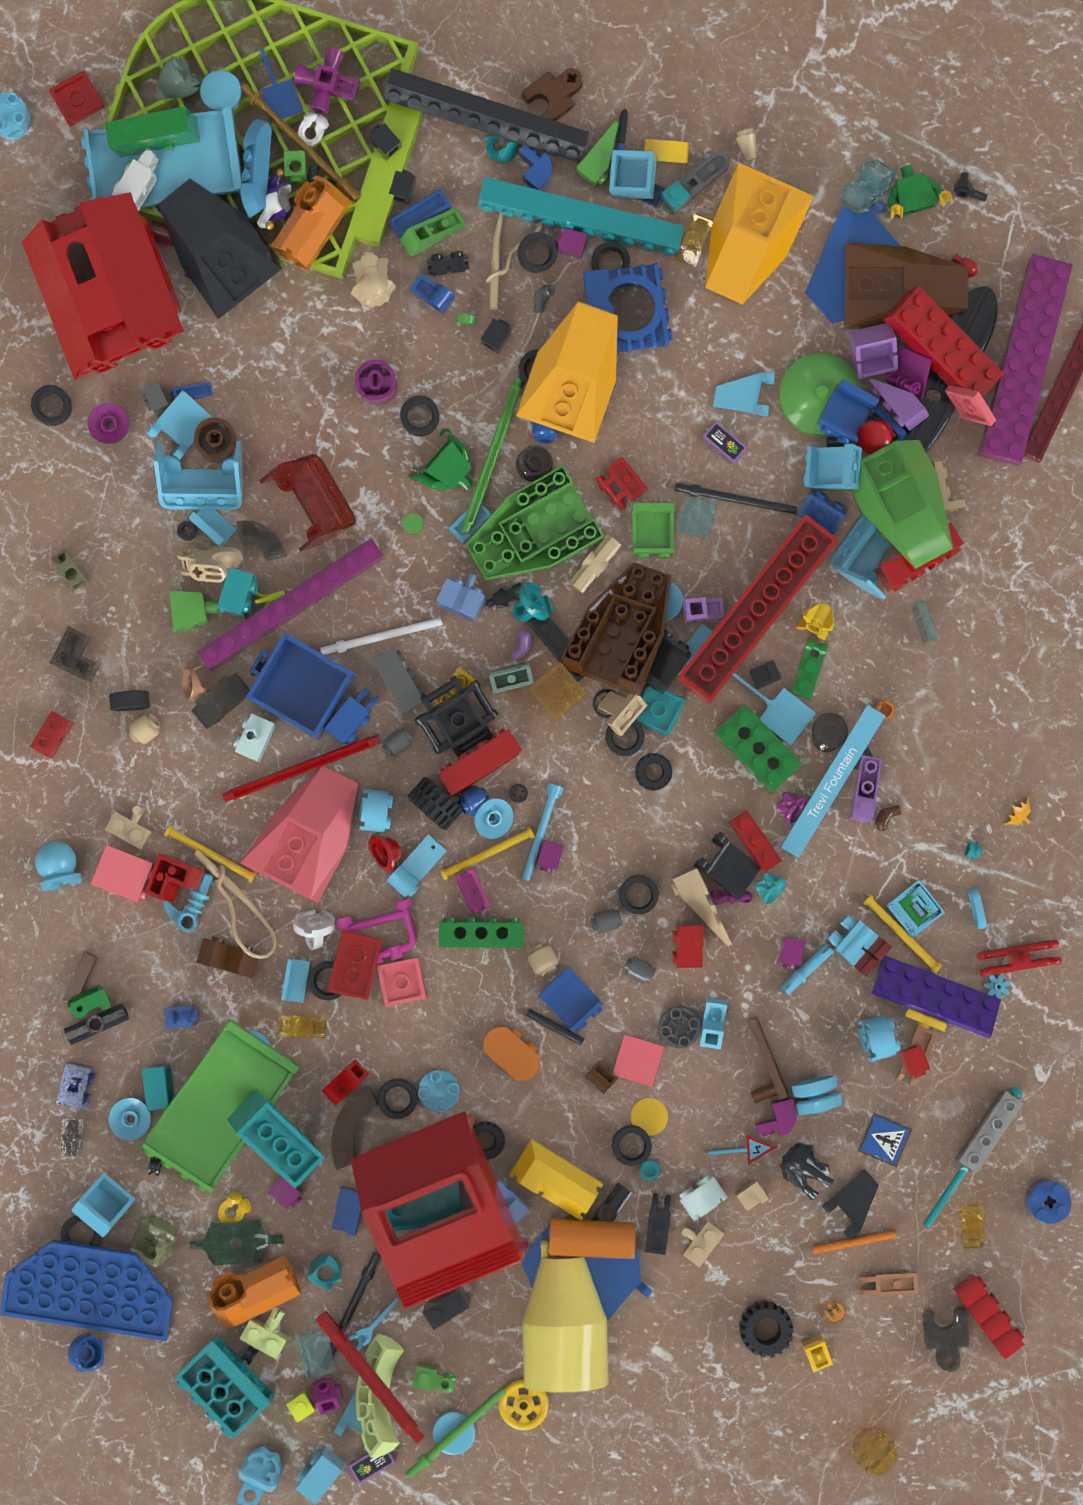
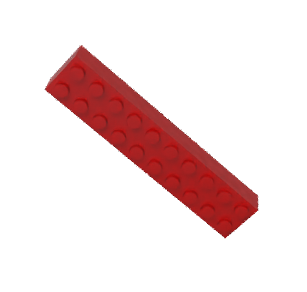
[677,515,838,705]

